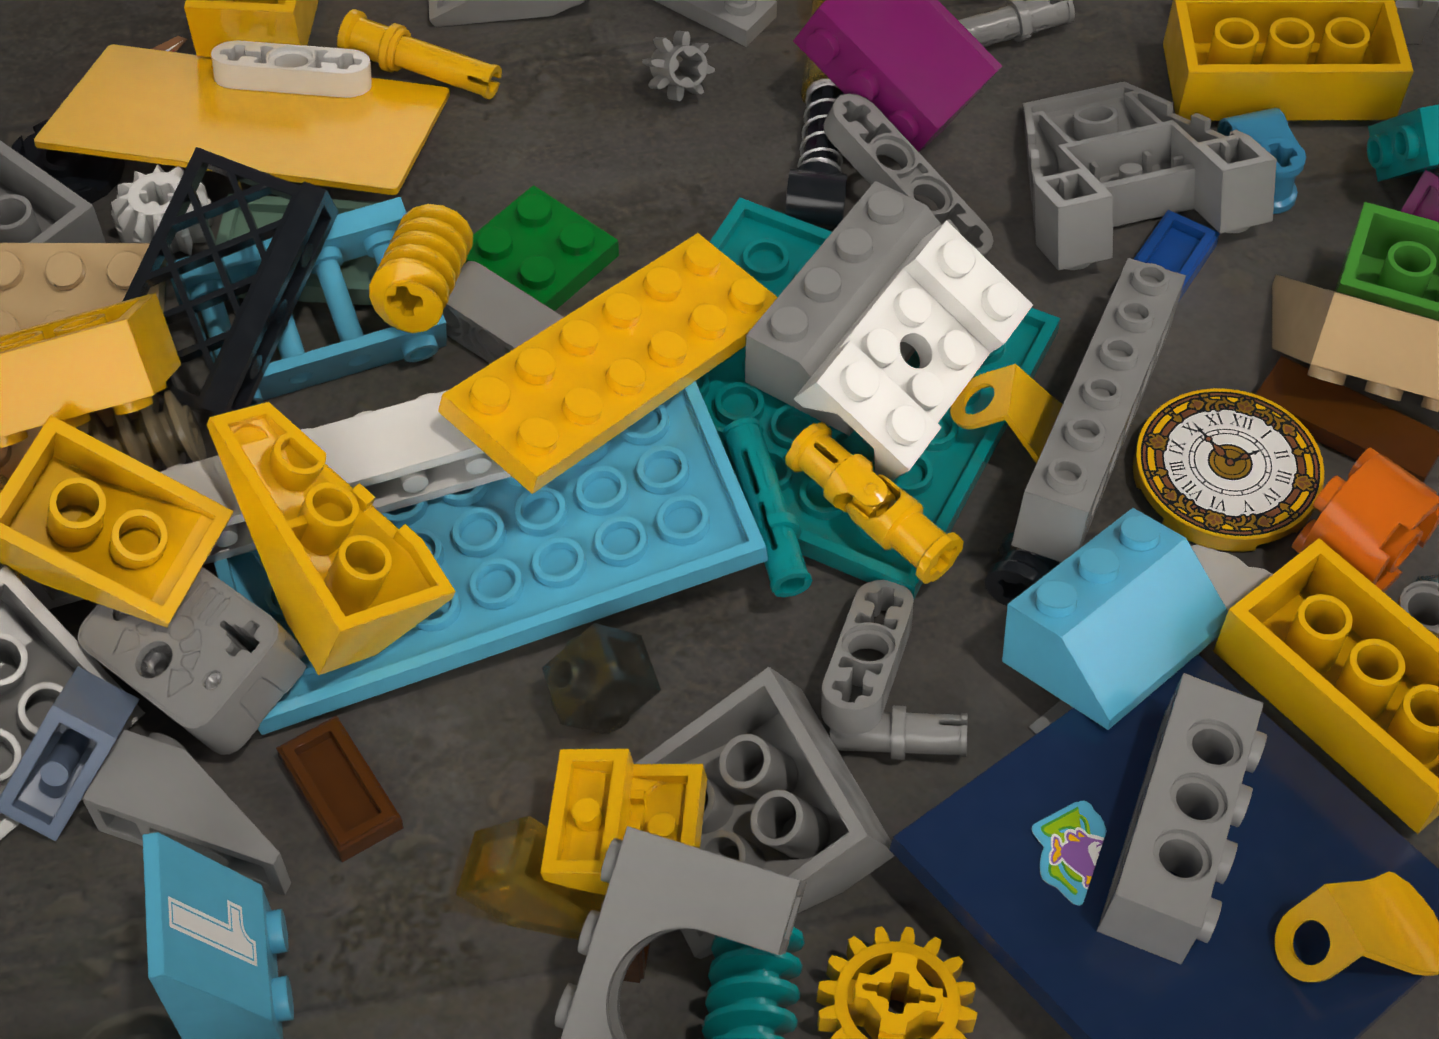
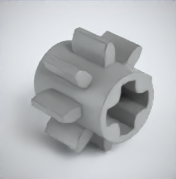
[642,31,715,101]

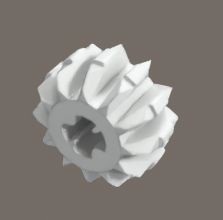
[111,164,214,256]

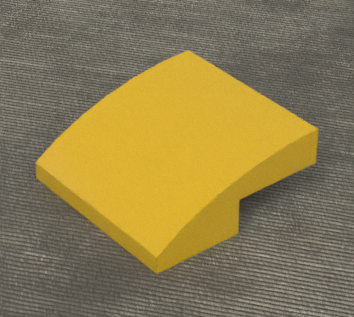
[540,749,707,895]

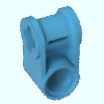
[1217,107,1306,214]

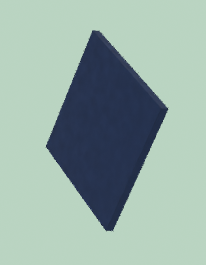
[889,654,1439,1039]

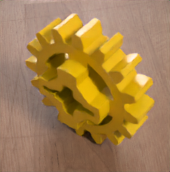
[816,926,977,1039]

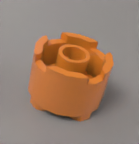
[1292,447,1439,592]

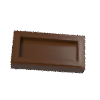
[276,715,404,862]

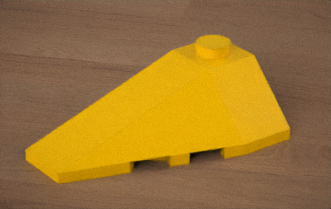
[207,402,456,676]

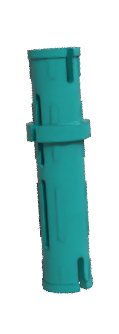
[722,417,813,598]

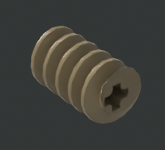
[76,390,206,472]

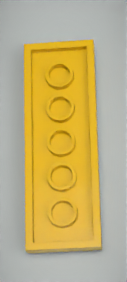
[438,233,778,494]

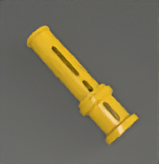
[337,9,502,99]

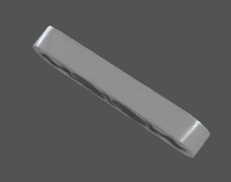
[823,94,994,258]

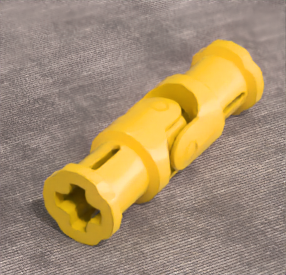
[785,422,964,584]

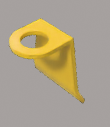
[950,364,1063,464]
[1275,871,1439,983]

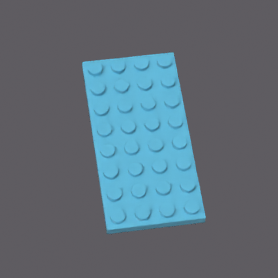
[214,381,768,735]

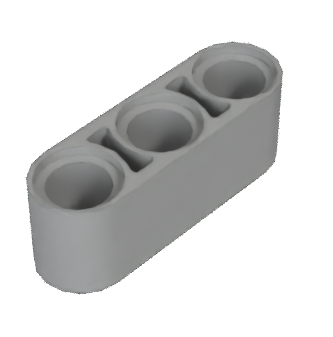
[443,261,564,364]

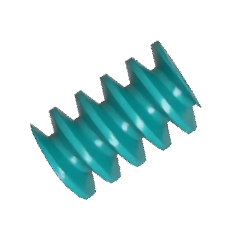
[702,927,805,1039]

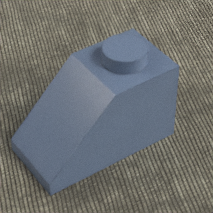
[0,666,140,841]

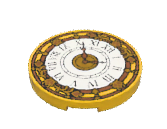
[1133,388,1324,552]

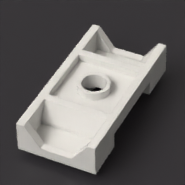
[794,220,1033,480]

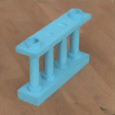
[166,197,447,407]

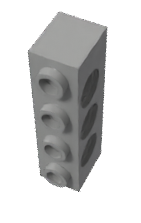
[1097,673,1267,964]

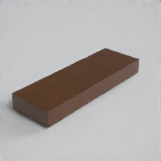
[1255,356,1439,483]

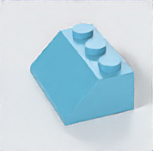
[1002,508,1228,730]

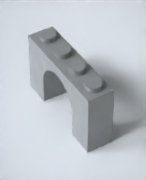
[555,826,807,1039]

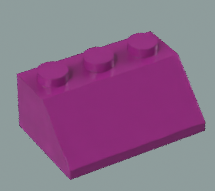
[793,0,1002,152]

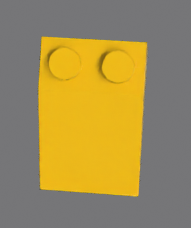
[0,415,234,628]

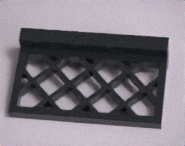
[122,147,339,417]

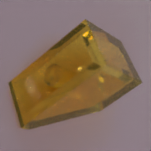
[455,816,605,940]

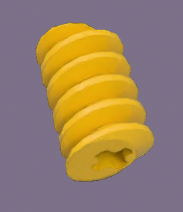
[369,204,473,333]

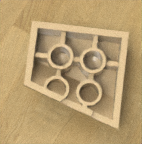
[1272,275,1439,412]

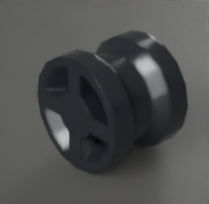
[985,531,1062,606]

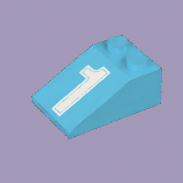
[142,832,294,1039]

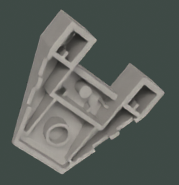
[1023,81,1277,271]

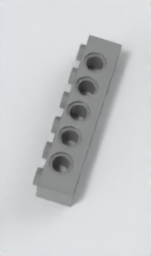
[1011,258,1186,562]

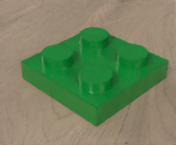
[464,185,619,311]

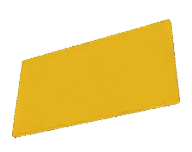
[34,44,450,195]

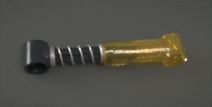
[785,0,847,231]

